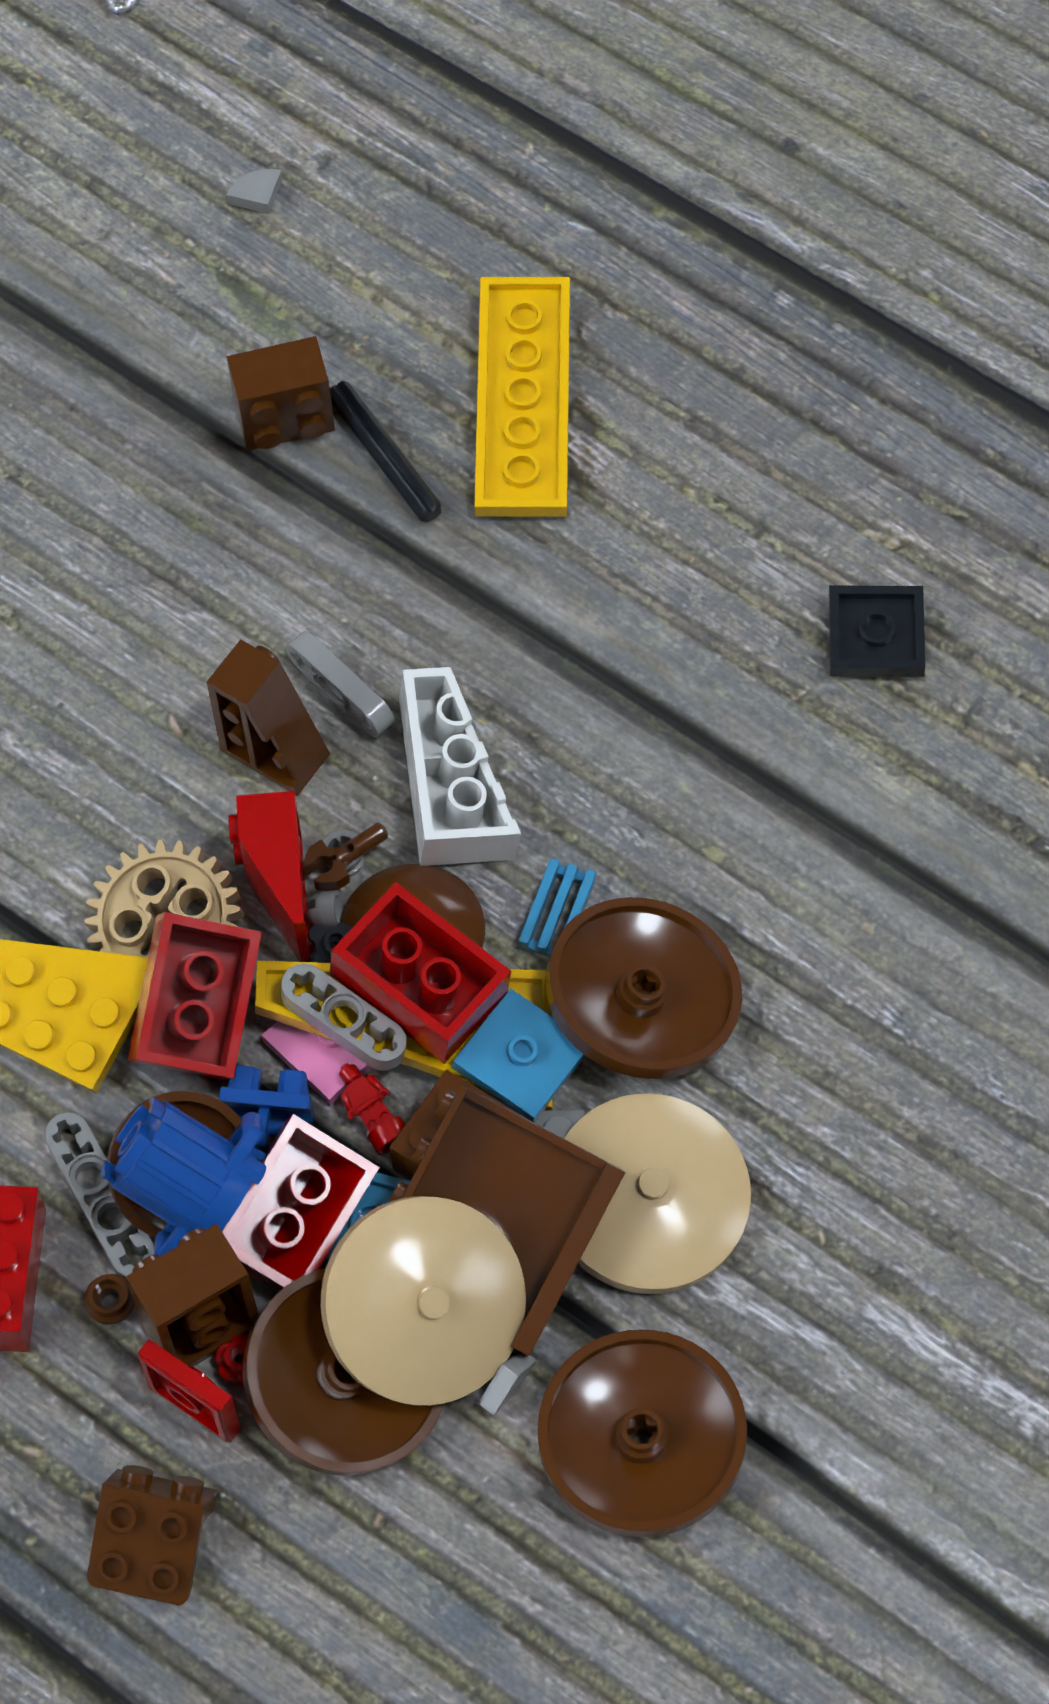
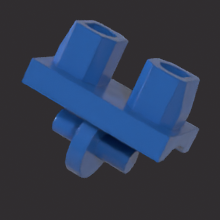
[219,1065,314,1149]

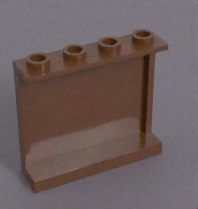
[389,1085,626,1356]

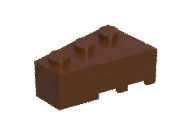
[206,639,330,796]

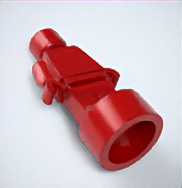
[339,1063,406,1155]

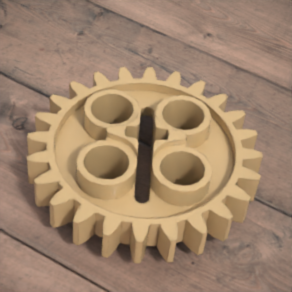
[84,840,244,957]

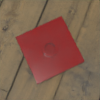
[138,1339,241,1443]

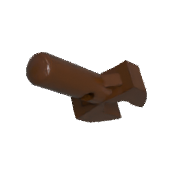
[303,823,388,891]

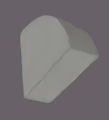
[226,169,283,214]
[480,1351,537,1415]

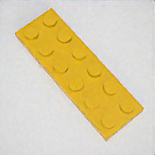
[474,277,570,517]

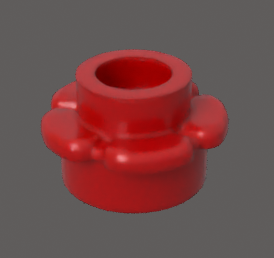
[215,1335,248,1385]

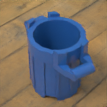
[100,1096,267,1256]

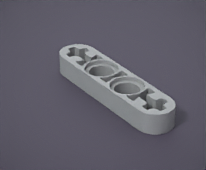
[44,1112,155,1279]

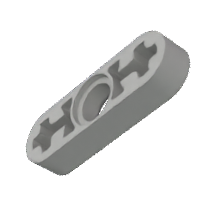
[286,631,395,738]
[281,963,406,1071]

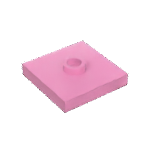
[261,1021,372,1106]

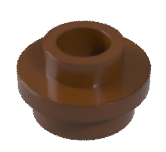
[84,1274,135,1325]

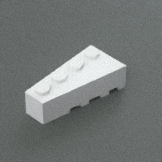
[399,667,521,866]

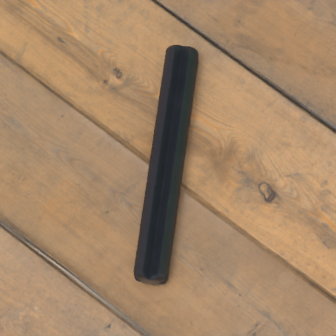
[330,381,441,523]

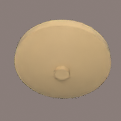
[564,1093,751,1294]
[321,1196,526,1405]

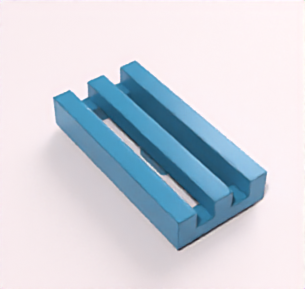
[519,858,597,957]

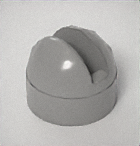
[306,890,343,928]

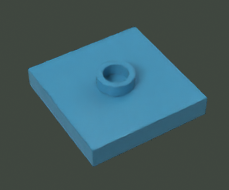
[452,988,585,1122]

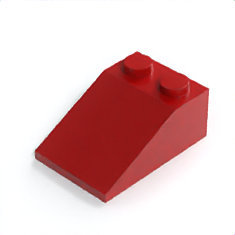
[228,791,311,962]

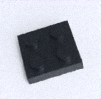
[829,585,925,677]

